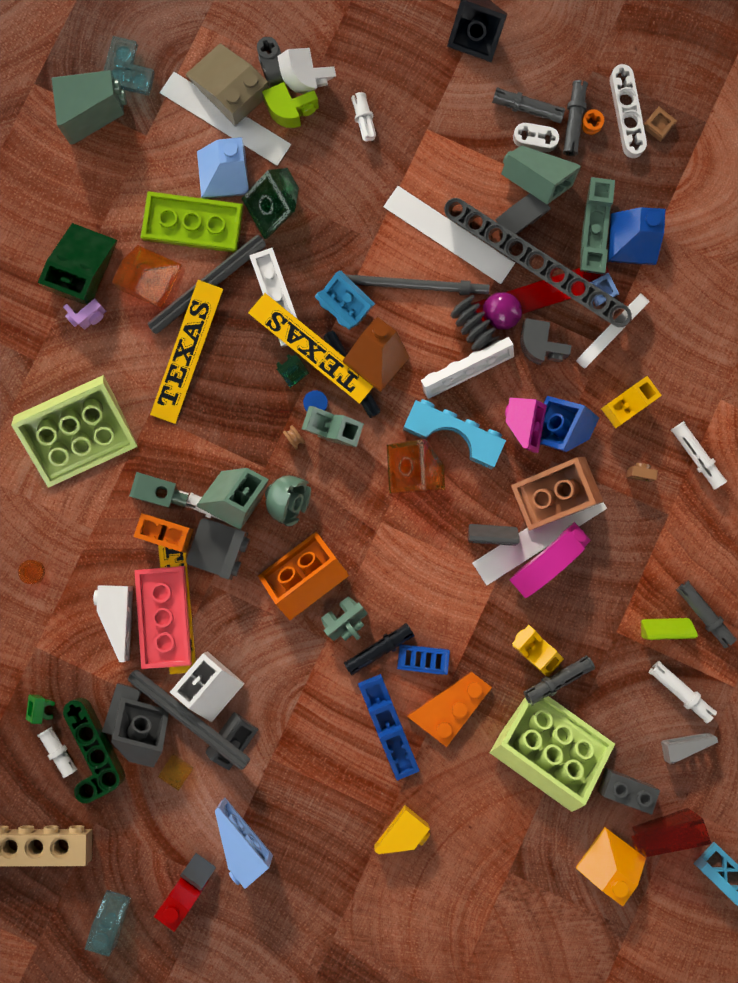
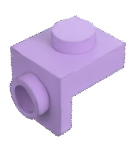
[63,298,107,330]

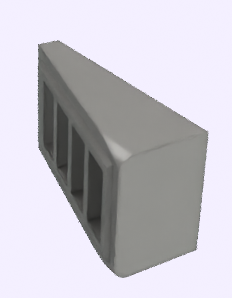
[661,733,718,764]

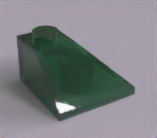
[241,168,299,239]

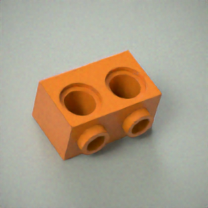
[133,513,194,553]

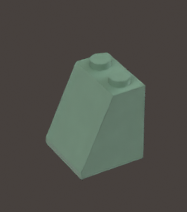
[52,70,127,144]

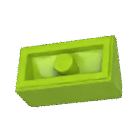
[641,618,698,640]

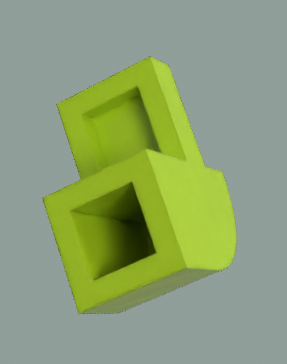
[262,82,319,128]

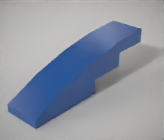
[358,674,420,781]

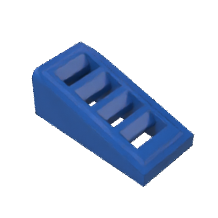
[397,644,450,675]

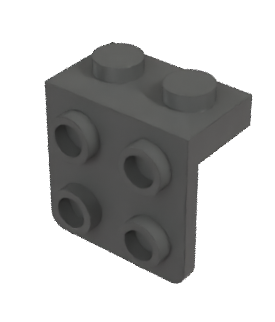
[186,518,250,580]

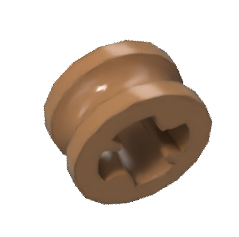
[283,425,305,450]

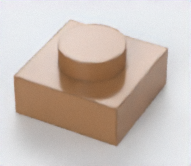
[626,463,658,482]

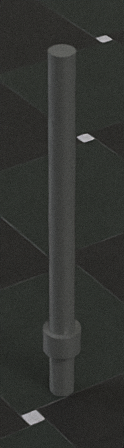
[345,274,490,295]

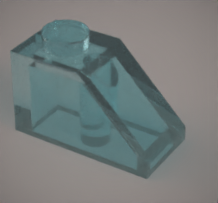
[85,890,131,957]

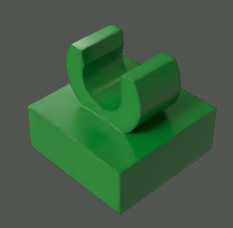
[26,694,55,724]

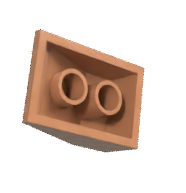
[511,457,603,531]

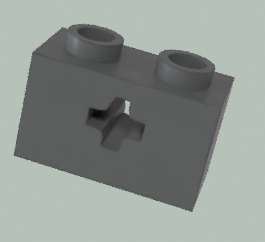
[598,768,660,815]

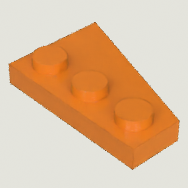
[407,671,492,747]

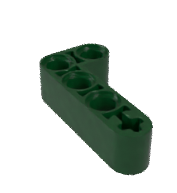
[63,698,125,804]

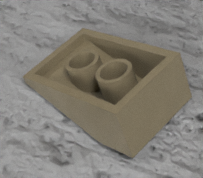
[186,43,269,126]

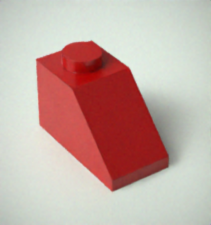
[154,877,209,932]

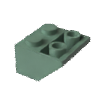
[197,468,269,530]

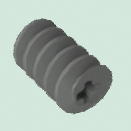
[450,295,500,351]

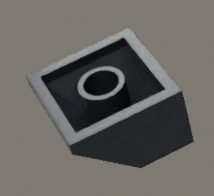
[447,0,507,62]

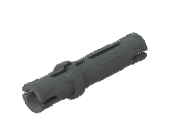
[563,80,588,156]
[492,87,565,124]
[676,580,737,648]
[523,655,595,706]

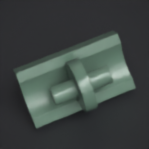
[321,596,368,641]

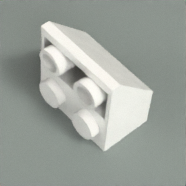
[170,651,245,722]

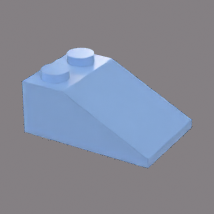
[215,798,273,889]

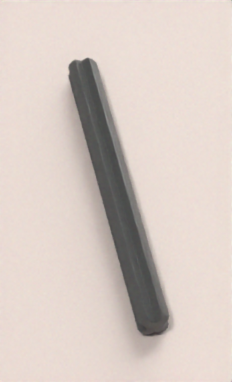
[148,235,266,334]
[128,670,250,770]

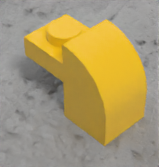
[601,376,662,429]
[512,625,564,677]

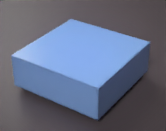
[590,273,619,307]

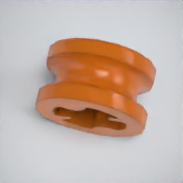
[581,109,604,135]

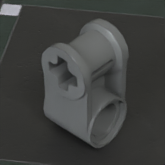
[257,37,285,88]

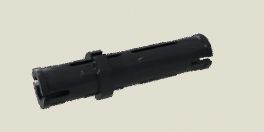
[344,623,415,676]

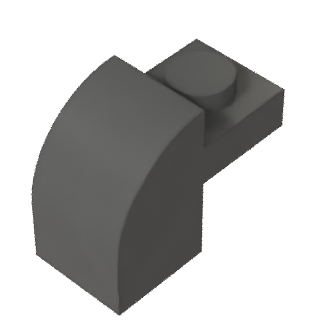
[520,318,572,365]

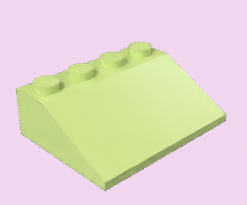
[11,375,137,488]
[490,696,615,812]

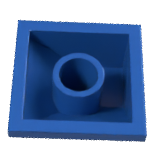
[608,207,665,265]
[540,396,599,452]

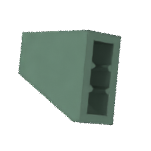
[501,145,581,204]

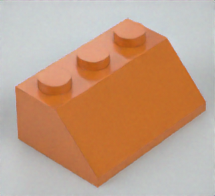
[258,531,350,620]

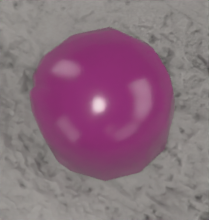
[483,292,522,330]

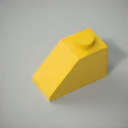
[374,805,430,854]

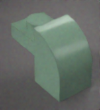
[302,406,364,447]

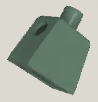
[129,472,189,508]

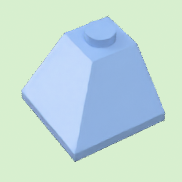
[197,137,250,199]

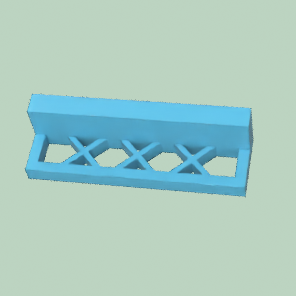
[693,842,738,906]

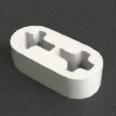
[513,123,559,152]

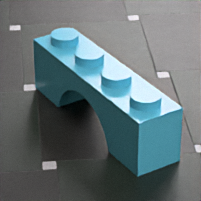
[403,399,506,470]

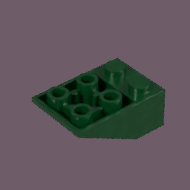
[38,223,118,305]

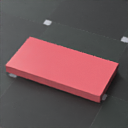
[134,566,192,669]

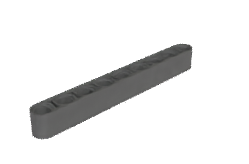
[444,198,632,327]

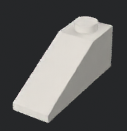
[93,585,133,662]

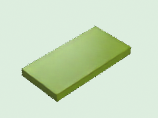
[141,191,244,253]

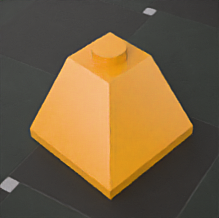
[576,827,646,906]

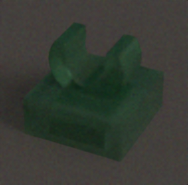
[276,354,309,388]

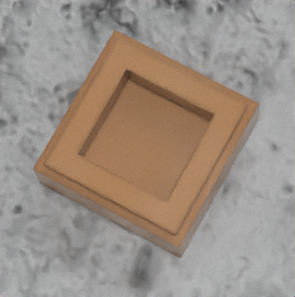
[643,106,677,142]

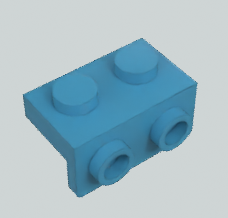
[315,270,375,330]

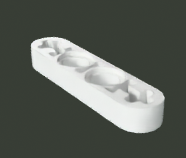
[610,64,647,158]
[576,293,650,369]

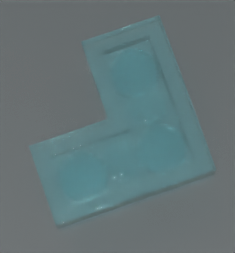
[103,36,155,96]

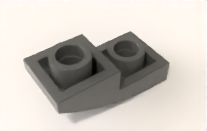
[495,194,551,235]

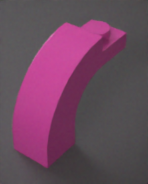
[510,522,591,599]

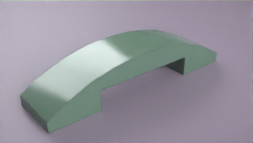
[580,177,615,274]

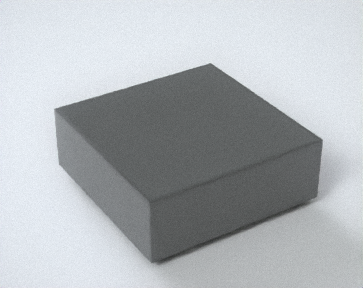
[180,853,216,891]

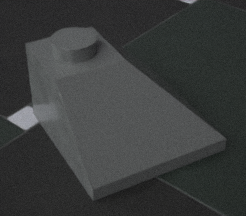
[111,697,169,767]

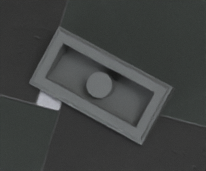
[468,524,520,546]
[206,712,259,770]

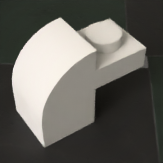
[277,48,336,94]

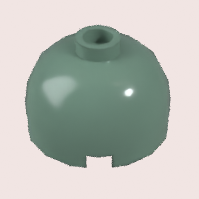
[265,475,311,526]

